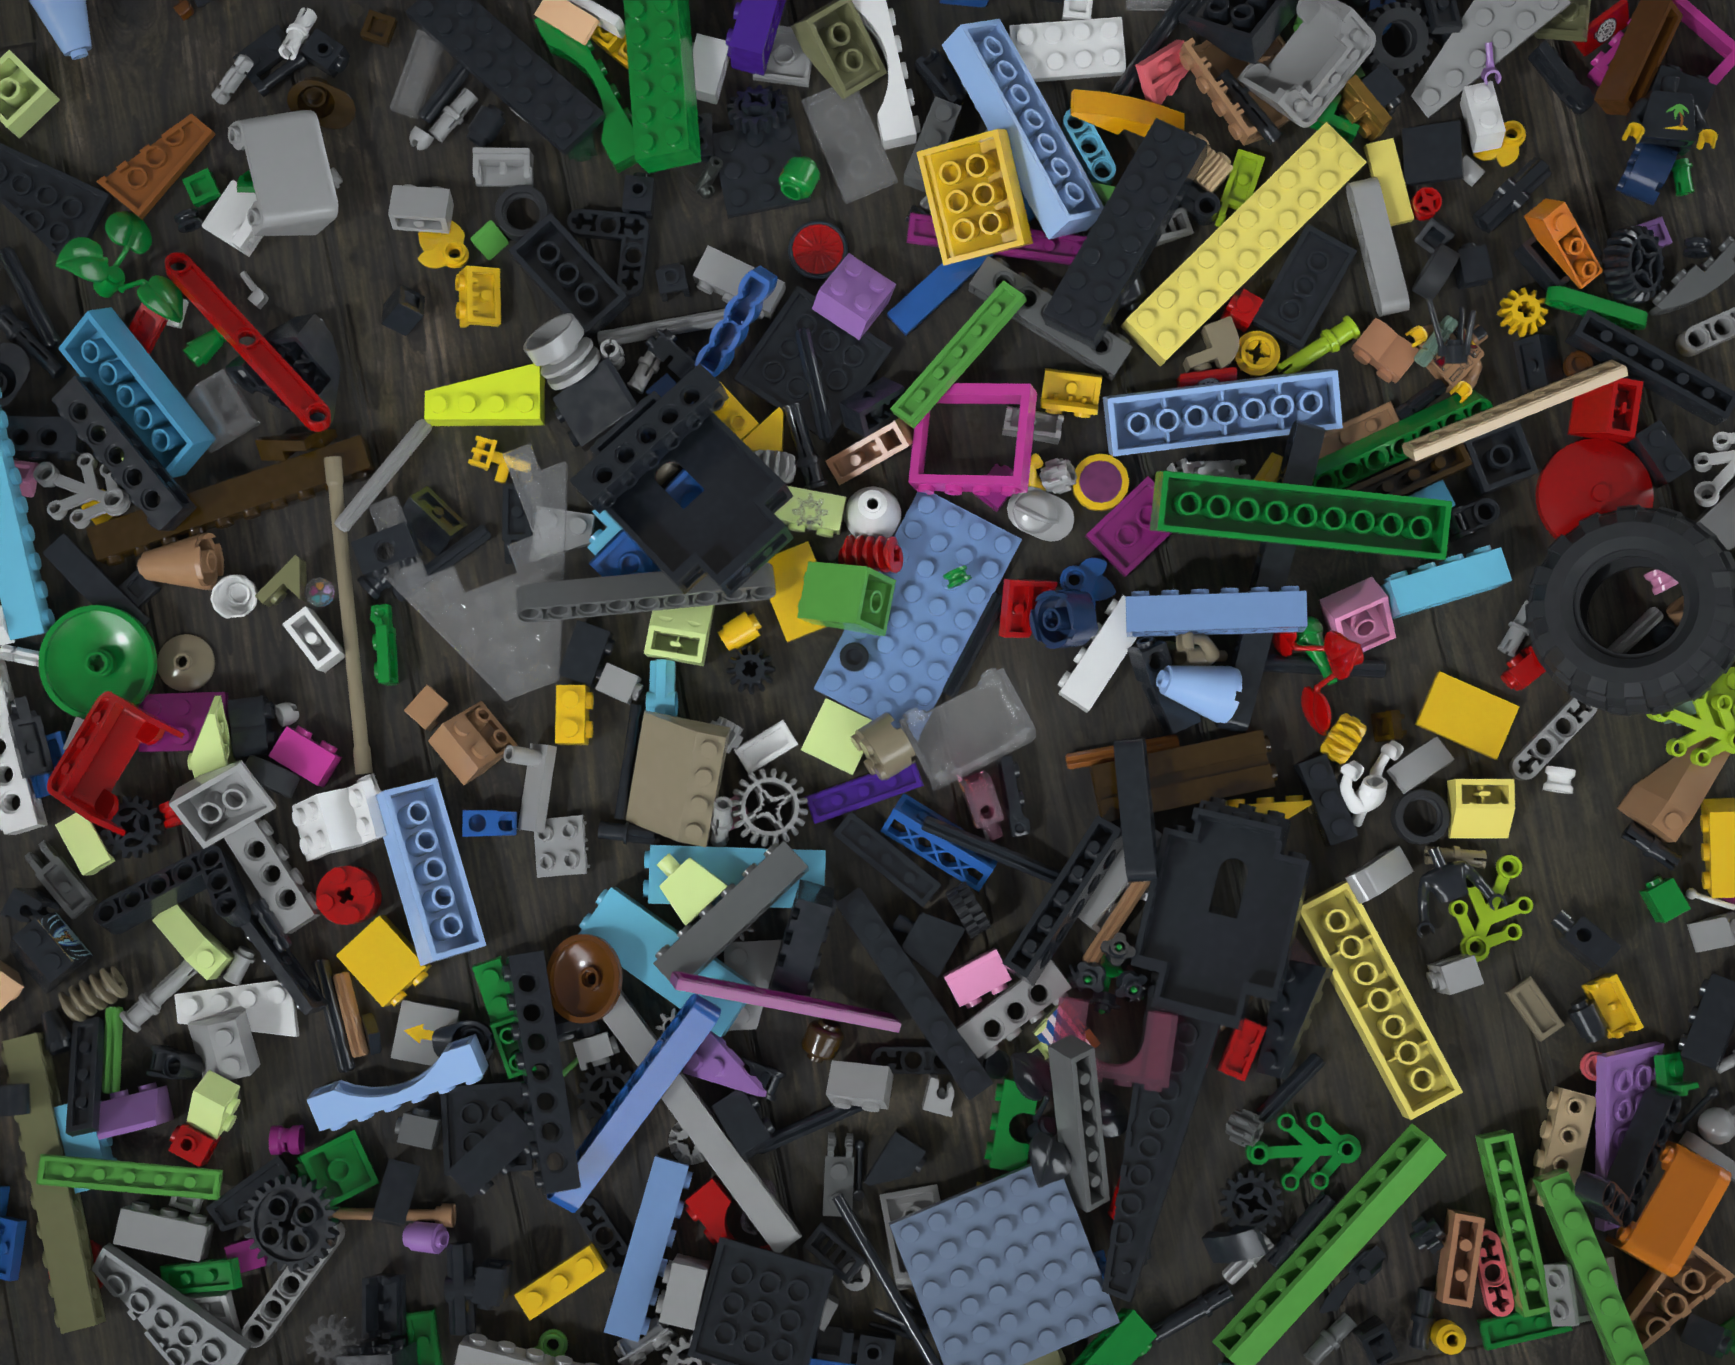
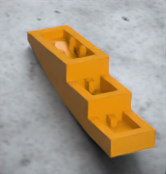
[1071,89,1184,137]

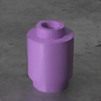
[403,1221,449,1254]

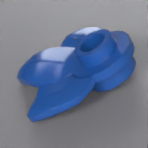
[1060,558,1116,607]

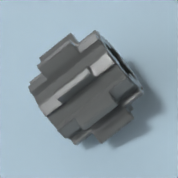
[1225,1109,1264,1147]

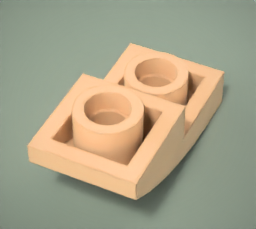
[534,0,600,46]

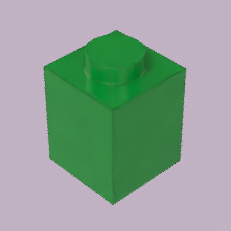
[1639,875,1691,923]

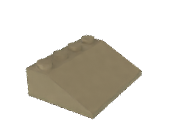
[626,710,731,847]

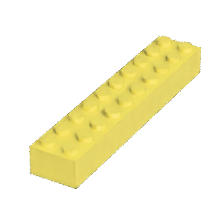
[1121,122,1367,367]

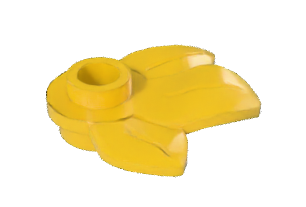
[1473,120,1526,167]
[418,220,469,269]

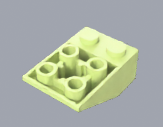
[644,605,715,666]

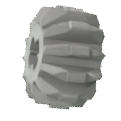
[754,449,796,484]

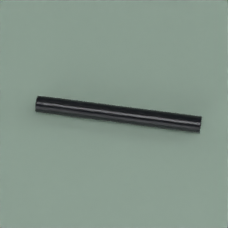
[614,704,642,820]

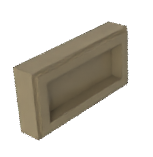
[1505,976,1565,1042]

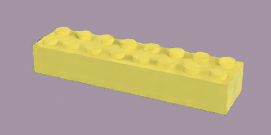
[1299,881,1463,1120]

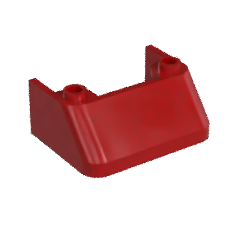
[47,691,185,836]

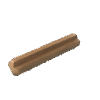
[333,972,369,1058]

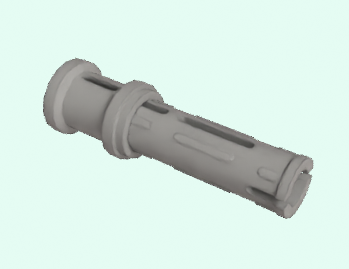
[119,960,198,1033]

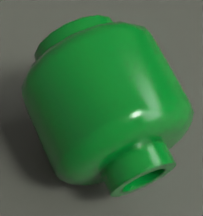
[778,156,820,200]

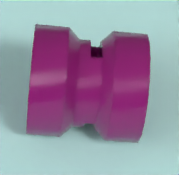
[269,1125,305,1155]

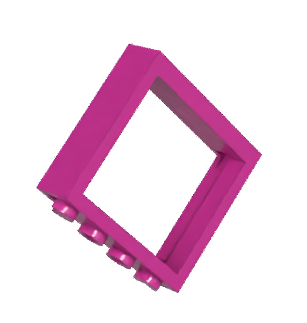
[1586,0,1735,87]
[908,383,1037,497]

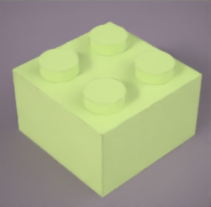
[0,50,60,139]

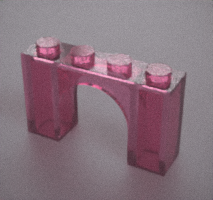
[1049,996,1178,1092]

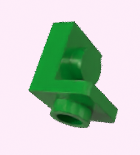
[1654,1052,1699,1096]

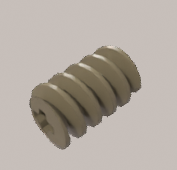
[58,966,128,1022]

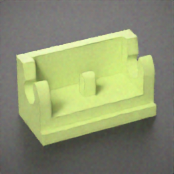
[55,813,115,875]

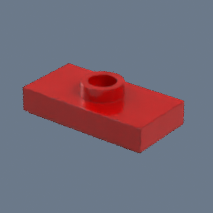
[128,303,168,355]
[1216,1018,1267,1082]

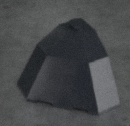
[225,313,341,423]

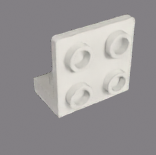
[202,180,263,257]

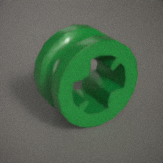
[943,565,972,589]

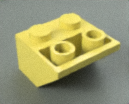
[1447,779,1515,839]

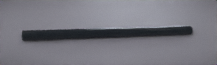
[832,1194,941,1365]

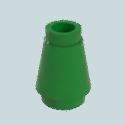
[183,328,227,368]

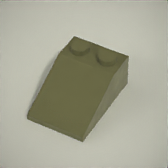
[791,0,887,99]

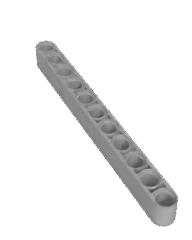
[602,989,802,1253]

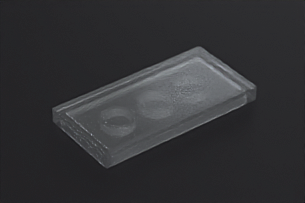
[801,87,898,204]

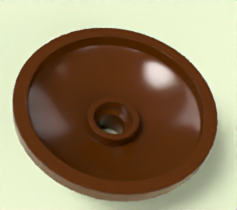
[547,934,623,1023]

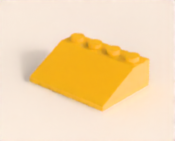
[917,129,1033,266]

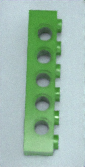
[1475,1129,1550,1317]

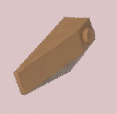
[1617,736,1730,843]

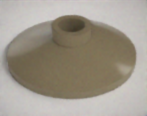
[157,634,215,692]

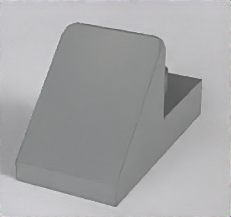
[1687,910,1735,952]

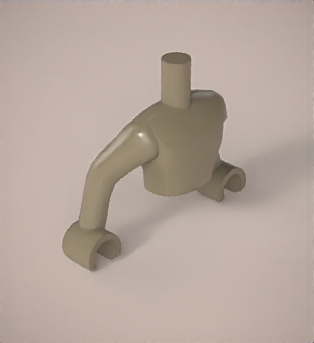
[1135,632,1228,666]

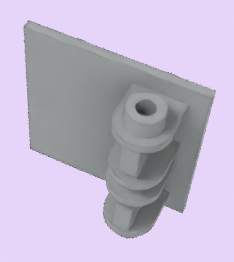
[534,815,590,878]

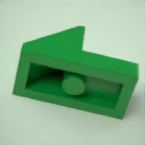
[1309,94,1360,144]

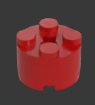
[316,866,382,925]

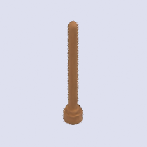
[333,1203,456,1228]

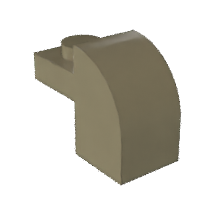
[1183,316,1239,373]

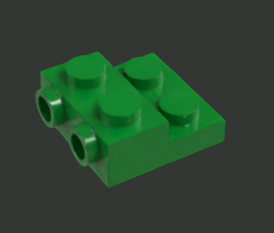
[295,1130,379,1207]

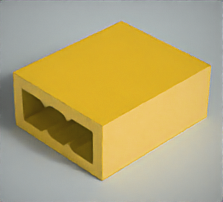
[336,915,431,1007]

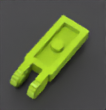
[1215,149,1265,227]

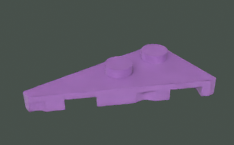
[683,1031,767,1097]

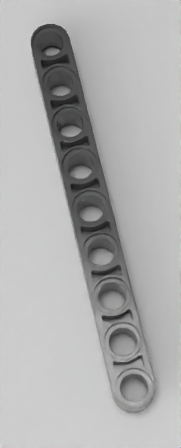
[516,563,776,623]

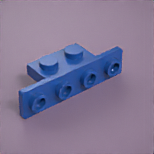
[0,1186,27,1281]

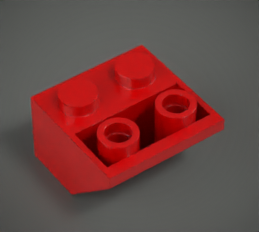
[1568,378,1644,444]

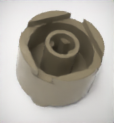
[851,712,916,781]

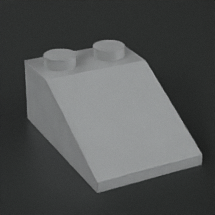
[168,760,276,849]
[880,1184,940,1290]

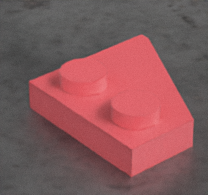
[1135,40,1188,105]

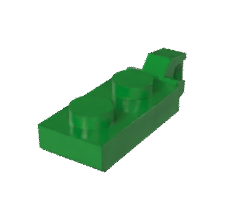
[370,604,399,686]

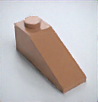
[826,418,914,486]

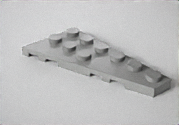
[1411,0,1571,118]

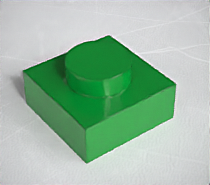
[182,168,222,208]

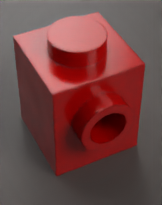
[168,1123,221,1167]

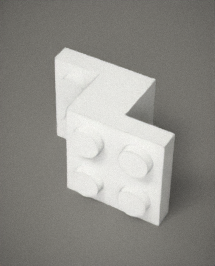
[292,779,387,861]

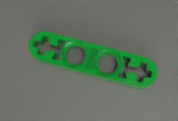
[1545,286,1648,330]

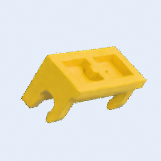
[1581,973,1644,1039]

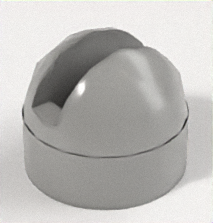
[409,126,434,150]
[275,702,299,727]

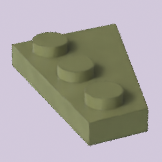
[1534,0,1591,42]

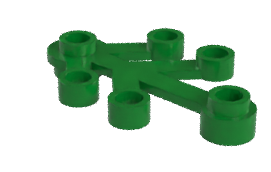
[1245,1111,1361,1191]

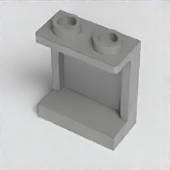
[1543,1257,1619,1327]

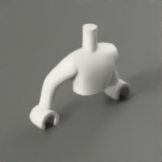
[1340,740,1404,827]

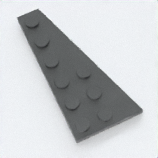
[91,1242,252,1365]

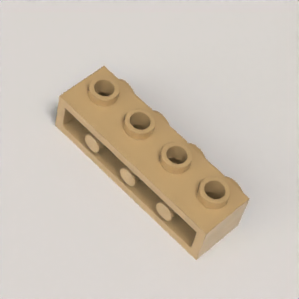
[1526,1086,1596,1207]

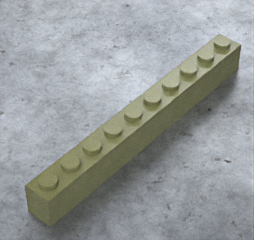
[1,1032,106,1334]

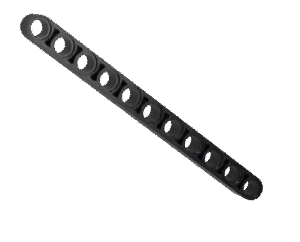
[1215,420,1325,734]

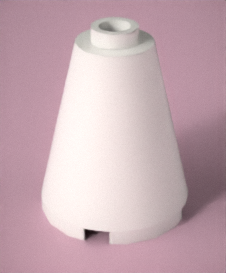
[844,486,901,540]

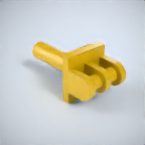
[468,436,533,484]

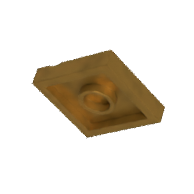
[1338,75,1392,143]

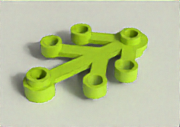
[1646,692,1735,767]
[1448,855,1533,962]

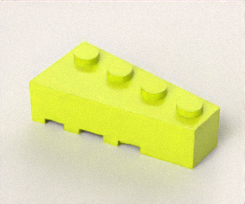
[424,364,545,426]

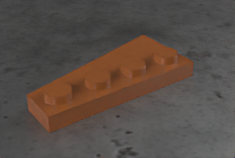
[96,114,216,219]

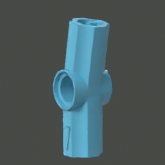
[646,659,678,717]

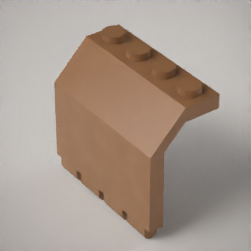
[1179,34,1291,146]

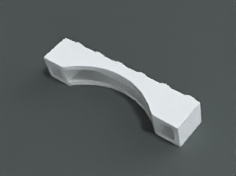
[852,0,921,150]

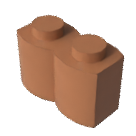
[1351,318,1419,383]

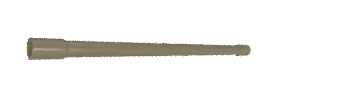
[324,456,373,775]

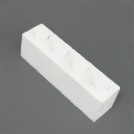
[1057,595,1137,713]

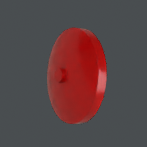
[1536,439,1654,539]

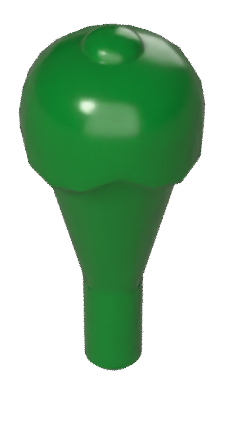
[1295,616,1338,686]

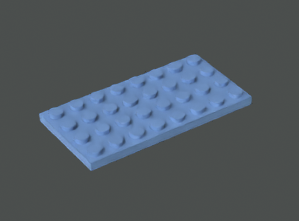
[814,492,1022,743]

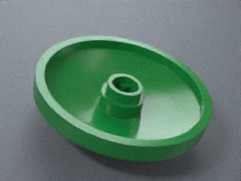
[38,605,157,719]

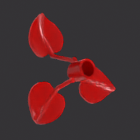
[1272,630,1364,736]

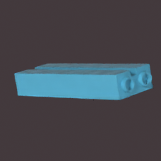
[643,845,826,908]
[579,887,757,1037]

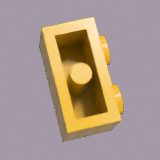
[555,685,594,745]

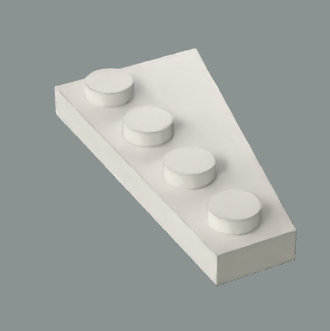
[175,980,299,1037]

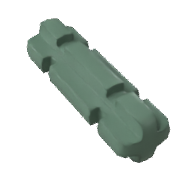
[1414,315,1458,367]

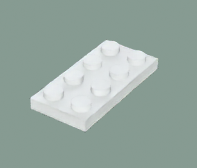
[1009,17,1126,82]

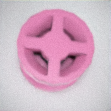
[1643,569,1679,595]

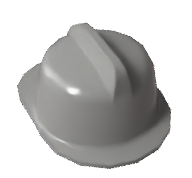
[1007,486,1074,542]

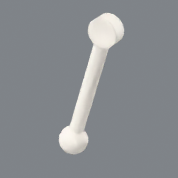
[1686,888,1735,911]

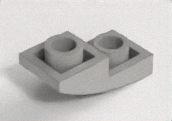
[1386,737,1455,794]

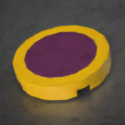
[1072,454,1129,511]

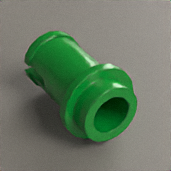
[1670,158,1695,196]

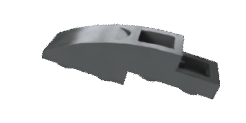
[1648,236,1735,316]

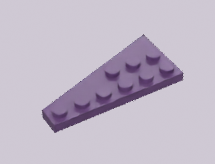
[1595,1041,1664,1232]

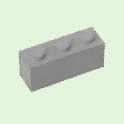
[693,245,786,319]
[113,1201,215,1262]

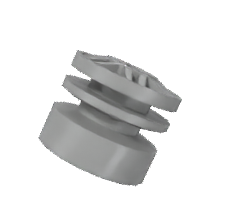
[523,313,601,390]

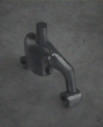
[1415,846,1507,938]

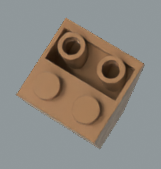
[428,701,517,785]

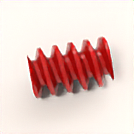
[838,535,903,573]

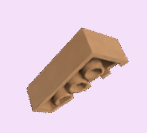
[1624,1245,1735,1350]

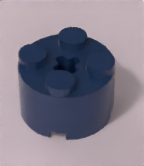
[1615,143,1678,206]
[1029,589,1098,649]

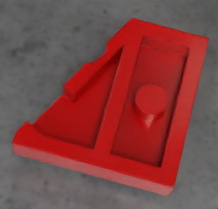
[999,579,1057,638]

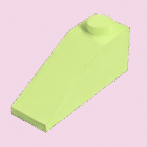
[187,696,236,778]
[152,903,235,980]

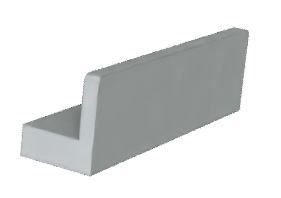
[1078,830,1162,934]

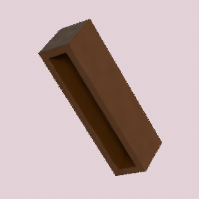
[1594,0,1683,116]

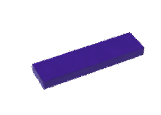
[805,762,924,824]

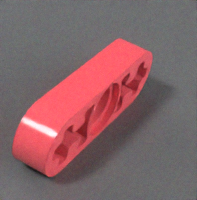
[1477,1229,1514,1317]

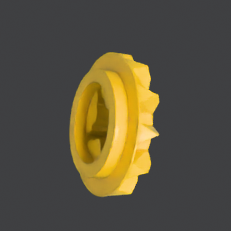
[1234,331,1280,376]

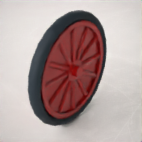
[788,220,848,279]

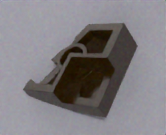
[255,429,338,461]

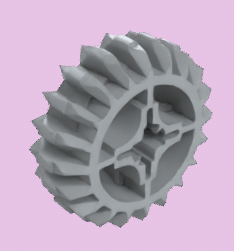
[731,768,808,847]

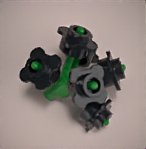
[1066,933,1150,1014]

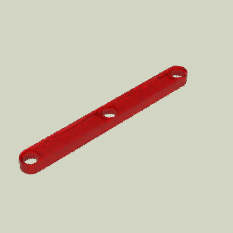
[165,252,331,432]

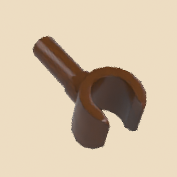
[173,0,195,21]

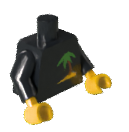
[1622,76,1718,150]

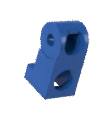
[462,810,517,837]

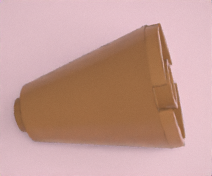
[137,533,224,590]

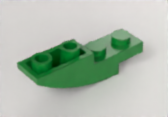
[472,956,537,1079]

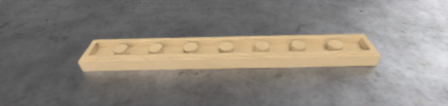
[1402,359,1628,461]

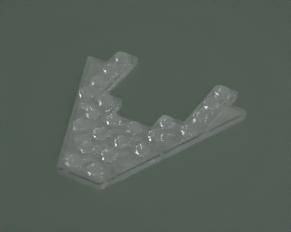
[368,444,568,701]

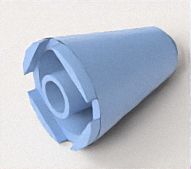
[29,0,92,60]
[1156,665,1242,723]

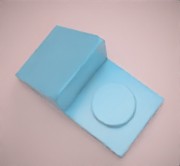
[587,510,622,556]

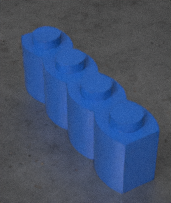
[695,265,777,377]

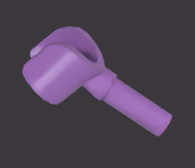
[1481,42,1501,85]

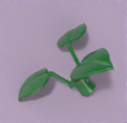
[55,211,183,323]

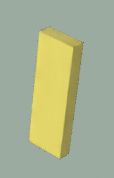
[1364,138,1414,226]

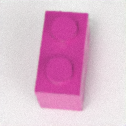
[268,725,342,787]

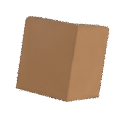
[404,685,448,732]

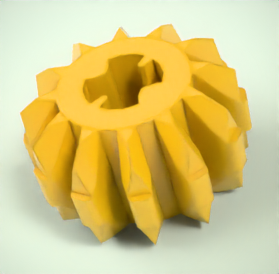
[1497,287,1548,337]
[1321,713,1366,765]

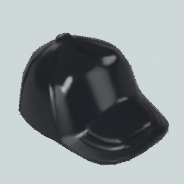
[432,1019,495,1060]

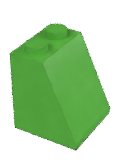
[797,561,896,636]

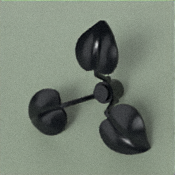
[1010,1052,1129,1188]

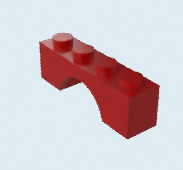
[685,1175,774,1252]

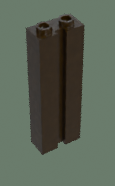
[1089,730,1278,822]

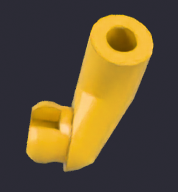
[1028,453,1046,491]

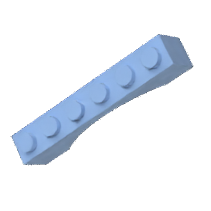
[306,1034,489,1131]

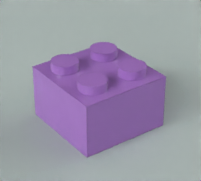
[812,253,896,340]

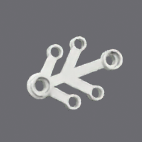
[1694,432,1735,507]

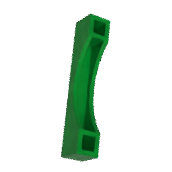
[534,18,637,173]

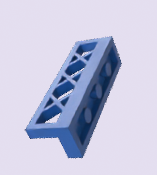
[880,793,998,892]

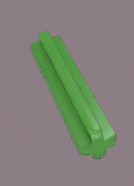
[102,1006,123,1094]

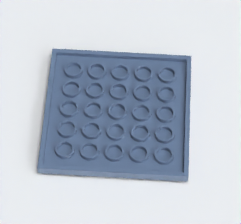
[888,1163,1120,1365]

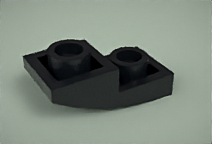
[1201,1225,1269,1263]

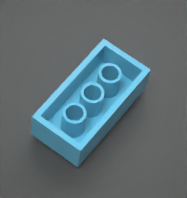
[1380,545,1512,619]

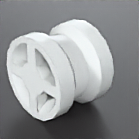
[1543,766,1576,794]

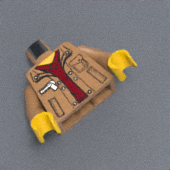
[1405,324,1488,403]

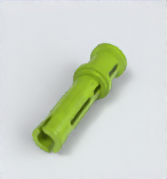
[1276,315,1361,375]

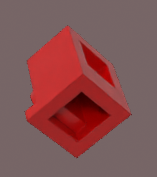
[1220,289,1264,332]
[1501,645,1546,691]

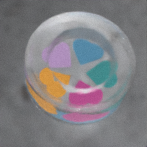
[304,578,335,607]

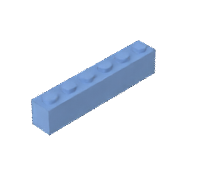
[604,1155,693,1342]

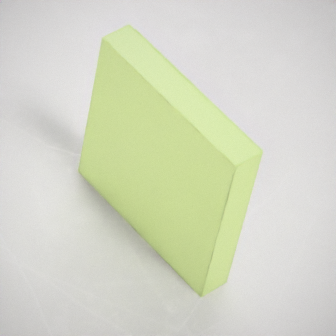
[801,698,872,775]

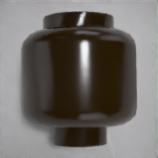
[801,1018,844,1063]

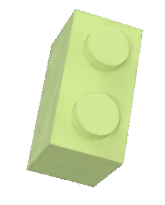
[186,1070,241,1140]

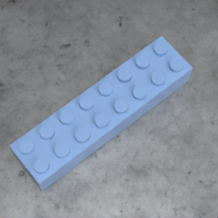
[942,19,1104,240]
[1103,369,1343,456]

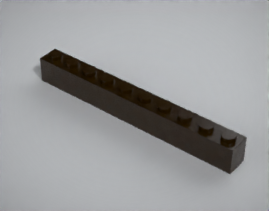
[86,435,376,566]

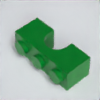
[984,1077,1037,1171]

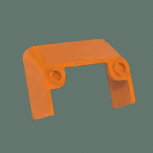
[1605,1140,1732,1278]

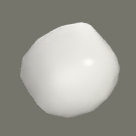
[211,574,258,619]

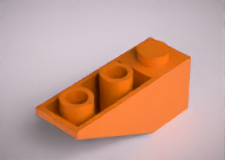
[1524,198,1603,289]

